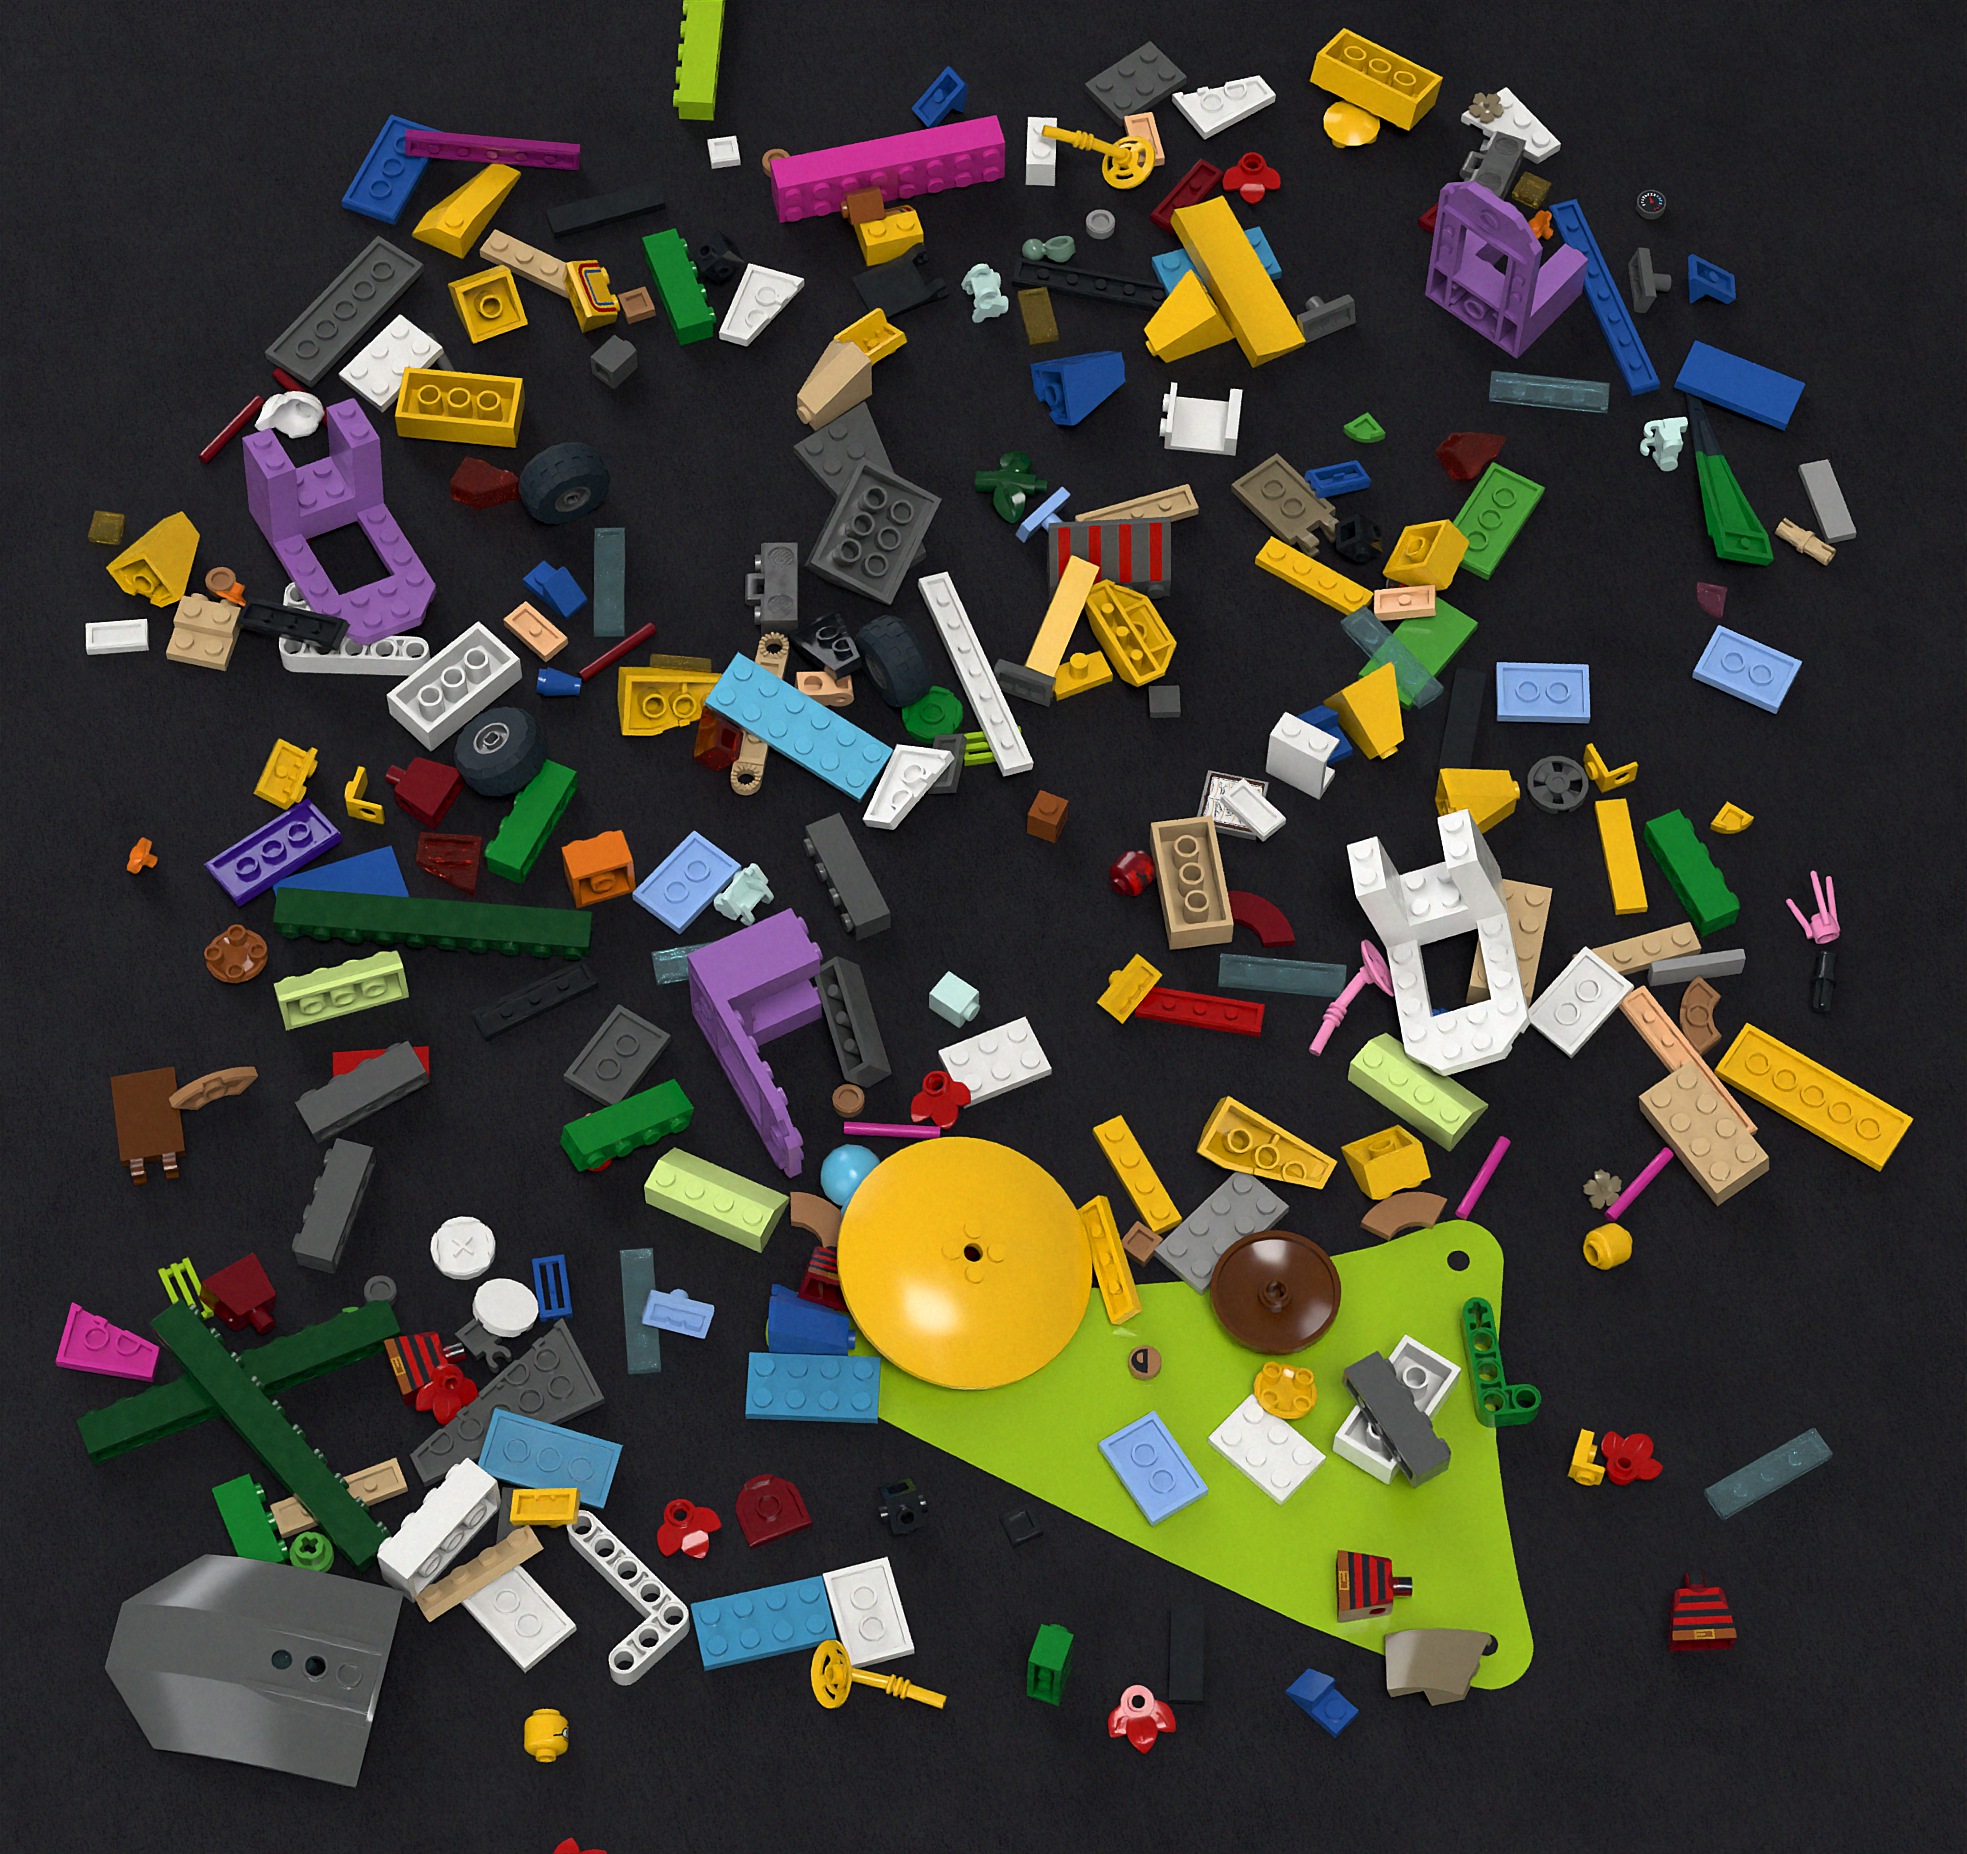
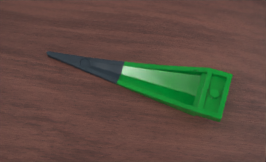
[1685,392,1774,566]

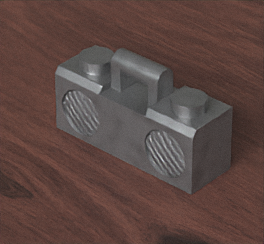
[1459,131,1527,201]
[745,543,798,636]

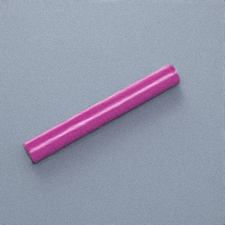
[844,1122,940,1139]
[1455,1136,1511,1220]
[1604,1147,1674,1222]

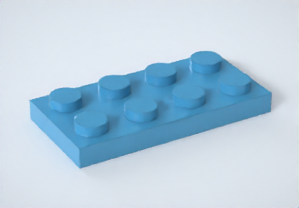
[1151,226,1282,298]
[745,1352,881,1423]
[478,1408,623,1511]
[691,1576,836,1671]

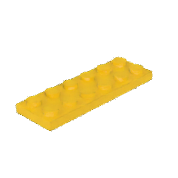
[1714,1023,1913,1172]

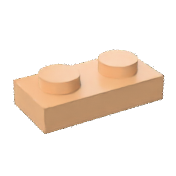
[1124,112,1165,168]
[1374,585,1436,621]
[503,601,568,662]

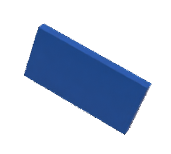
[342,115,442,225]
[1674,340,1805,431]
[272,845,409,939]

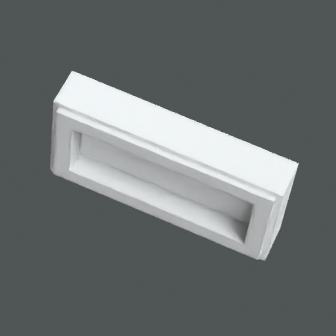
[86,619,149,655]
[1220,778,1286,842]

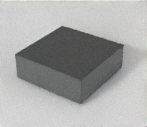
[1148,685,1181,718]

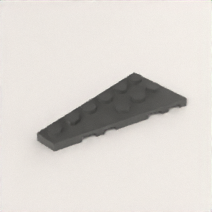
[794,401,926,569]
[410,1318,605,1487]

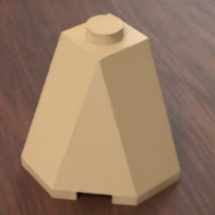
[796,339,872,431]

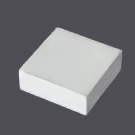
[707,136,741,169]

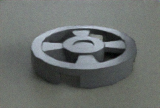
[1527,756,1588,814]

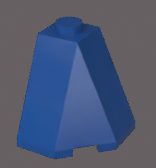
[1030,351,1126,426]
[768,1284,856,1356]

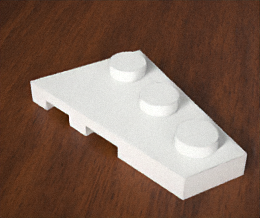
[1172,76,1276,140]
[1461,87,1561,164]
[719,263,804,346]
[863,744,955,830]

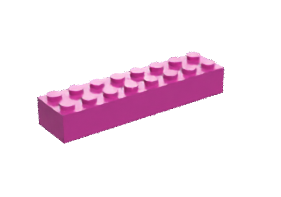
[770,115,1005,223]

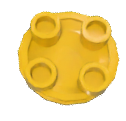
[1323,100,1380,148]
[1253,1362,1318,1419]

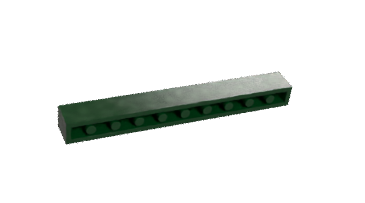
[273,887,593,960]
[76,1298,402,1466]
[150,1298,392,1575]

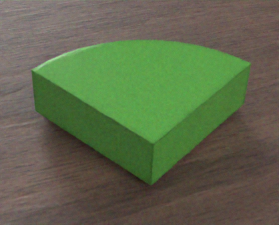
[1343,412,1386,443]

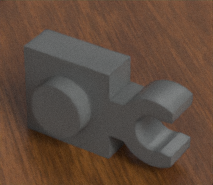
[455,1318,512,1373]

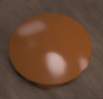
[204,924,268,983]

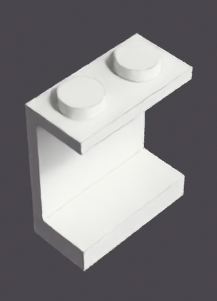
[1160,382,1242,456]
[1266,712,1340,799]

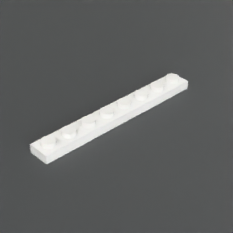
[918,572,1033,777]

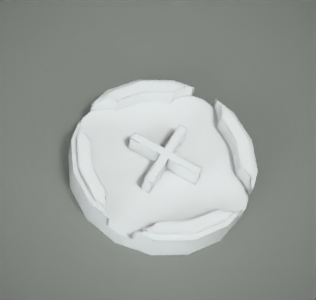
[430,1217,496,1280]
[472,1278,538,1337]

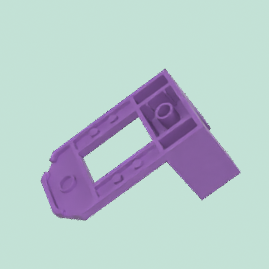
[1425,181,1588,359]
[242,398,436,645]
[687,908,823,1178]

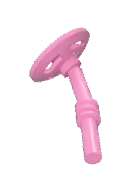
[1309,940,1395,1056]

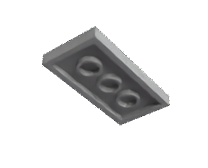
[1154,1171,1289,1296]

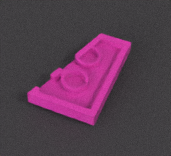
[55,1302,161,1382]

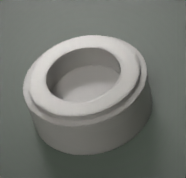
[1086,209,1115,239]

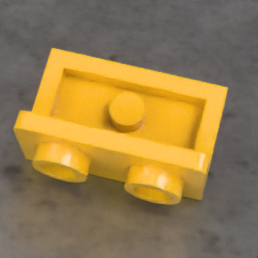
[834,308,907,367]
[253,738,318,810]

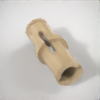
[1775,518,1836,566]

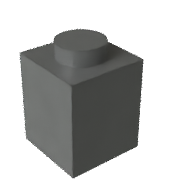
[591,335,638,389]

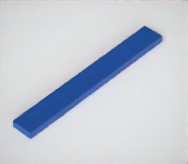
[1548,199,1660,396]

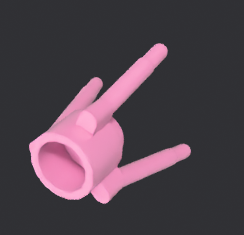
[1786,871,1841,944]

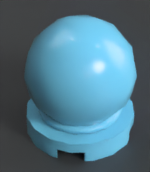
[821,1144,881,1218]

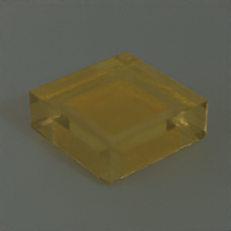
[1512,171,1551,209]
[88,510,126,545]

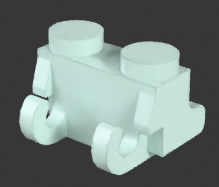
[961,264,1009,323]
[1640,417,1688,471]
[714,863,774,926]

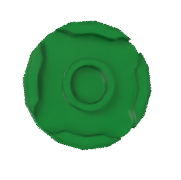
[902,686,963,744]

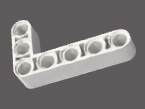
[279,582,431,676]
[567,1510,690,1685]

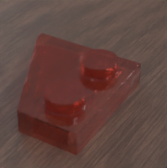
[416,832,483,895]

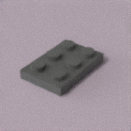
[1084,41,1187,127]
[564,1004,671,1107]

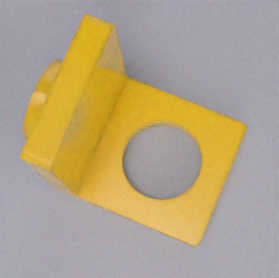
[1583,743,1638,793]
[344,766,385,824]

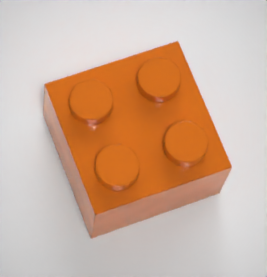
[561,830,636,909]

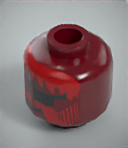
[1109,850,1155,896]

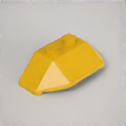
[1084,579,1177,687]

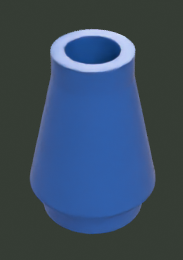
[536,667,582,697]

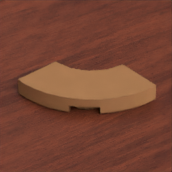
[1679,975,1721,1057]
[169,1067,258,1110]
[790,1192,843,1248]
[1360,1192,1448,1241]

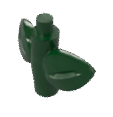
[975,451,1049,524]

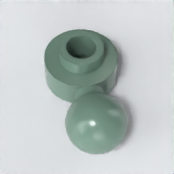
[1022,236,1076,262]

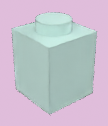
[929,971,980,1028]

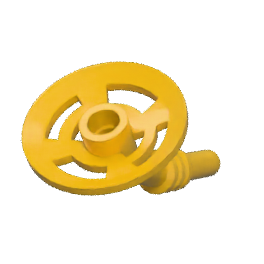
[1041,125,1156,189]
[811,1640,947,1709]

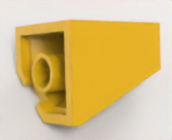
[1144,269,1235,363]
[106,511,200,608]
[1323,662,1404,760]
[1435,768,1520,834]

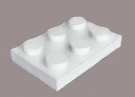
[339,315,444,412]
[1528,946,1634,1059]
[938,1017,1051,1109]
[1207,1394,1326,1506]
[823,1557,914,1668]
[460,1564,577,1673]

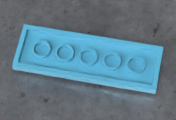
[704,652,894,803]

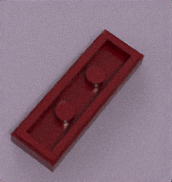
[1150,159,1224,235]

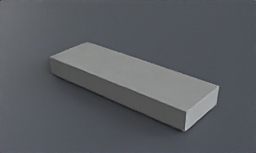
[1798,459,1857,544]
[1647,949,1746,986]

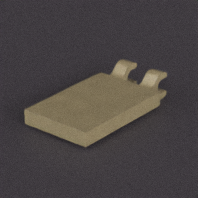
[1231,454,1339,558]

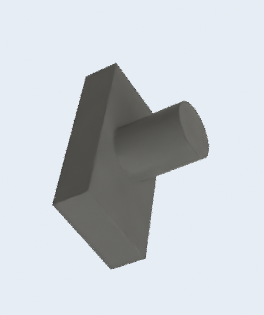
[1628,247,1671,313]
[1297,294,1356,344]
[994,659,1056,707]

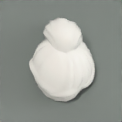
[255,391,325,439]

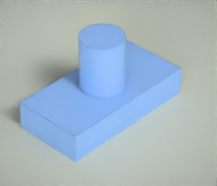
[1015,487,1071,543]
[642,1289,714,1339]

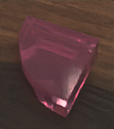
[1696,582,1727,618]

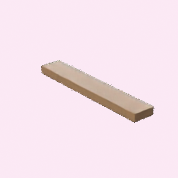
[1618,985,1758,1136]

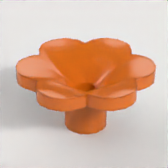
[1528,210,1553,240]
[216,582,246,607]
[127,837,157,874]

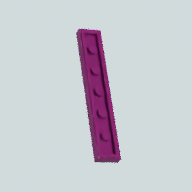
[405,129,580,170]

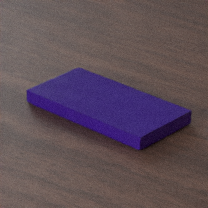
[204,798,343,907]

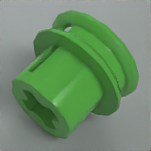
[290,1532,334,1573]

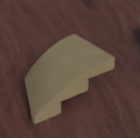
[1385,1629,1492,1706]

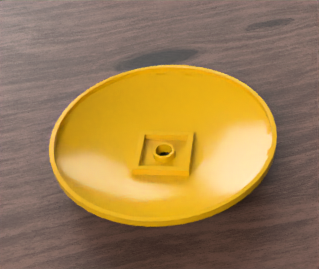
[837,1137,1092,1390]

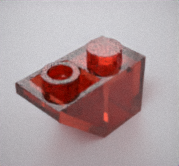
[1434,432,1507,480]
[449,456,521,510]
[693,706,744,772]

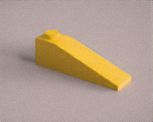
[412,163,521,259]
[617,667,723,736]
[1196,1096,1337,1190]

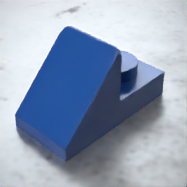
[911,66,968,128]
[1688,254,1736,304]
[523,561,588,620]
[1297,705,1353,766]
[1285,1668,1359,1738]

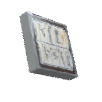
[1197,770,1269,840]

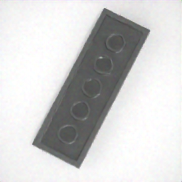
[265,236,424,388]

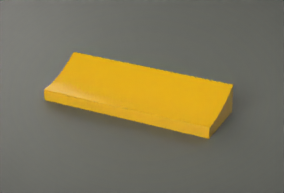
[1170,195,1306,368]

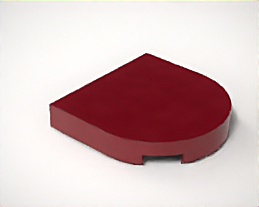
[735,1474,812,1550]

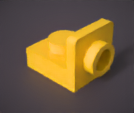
[1568,1429,1605,1486]

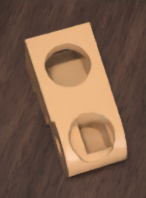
[795,672,854,707]

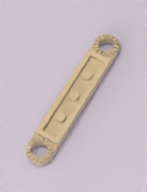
[730,632,789,795]

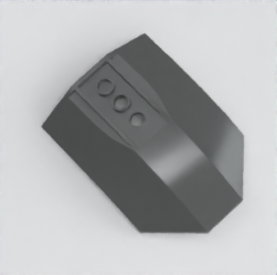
[105,1554,404,1789]

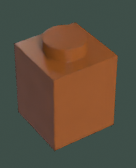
[839,185,886,225]
[1027,790,1069,844]

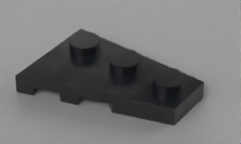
[787,607,863,680]

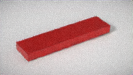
[1135,986,1265,1037]

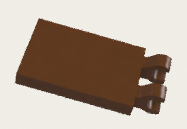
[110,1067,187,1185]

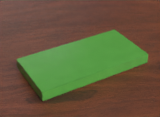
[1453,462,1545,580]
[1358,596,1478,711]

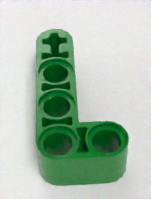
[1460,1297,1541,1427]

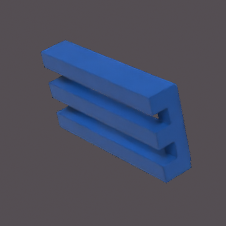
[1304,460,1371,499]
[532,1254,573,1322]

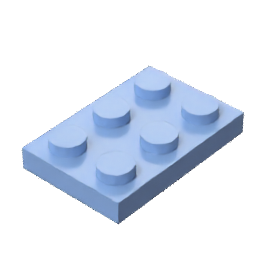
[1692,625,1802,714]
[1496,662,1590,723]
[632,831,742,934]
[1098,1410,1209,1527]

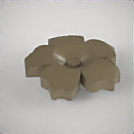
[1469,92,1504,123]
[1583,1169,1622,1209]

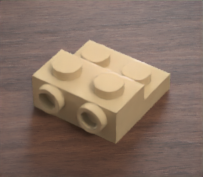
[166,593,242,671]

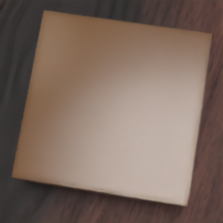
[617,286,656,324]
[1121,1221,1163,1267]

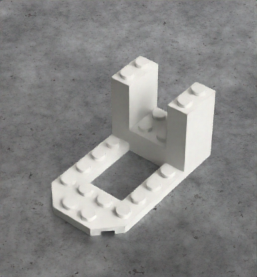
[1347,808,1530,1076]

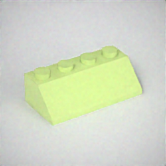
[274,950,409,1030]
[1348,1033,1488,1152]
[644,1147,790,1253]

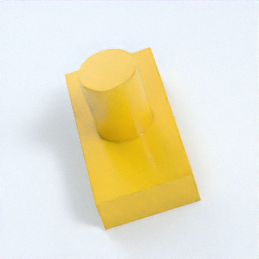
[1054,651,1113,701]
[1097,954,1162,1024]
[510,1488,581,1528]

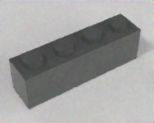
[802,813,891,941]
[814,956,892,1088]
[295,1041,430,1144]
[292,1138,376,1274]
[1342,1351,1451,1489]

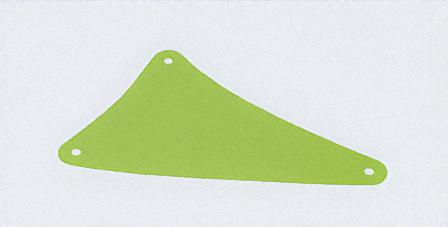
[766,1220,1533,1690]

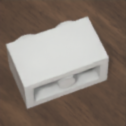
[1026,117,1057,186]

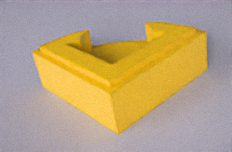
[1710,802,1754,834]

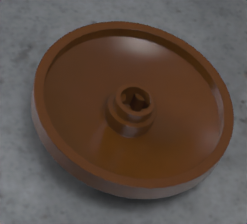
[1210,1230,1341,1355]

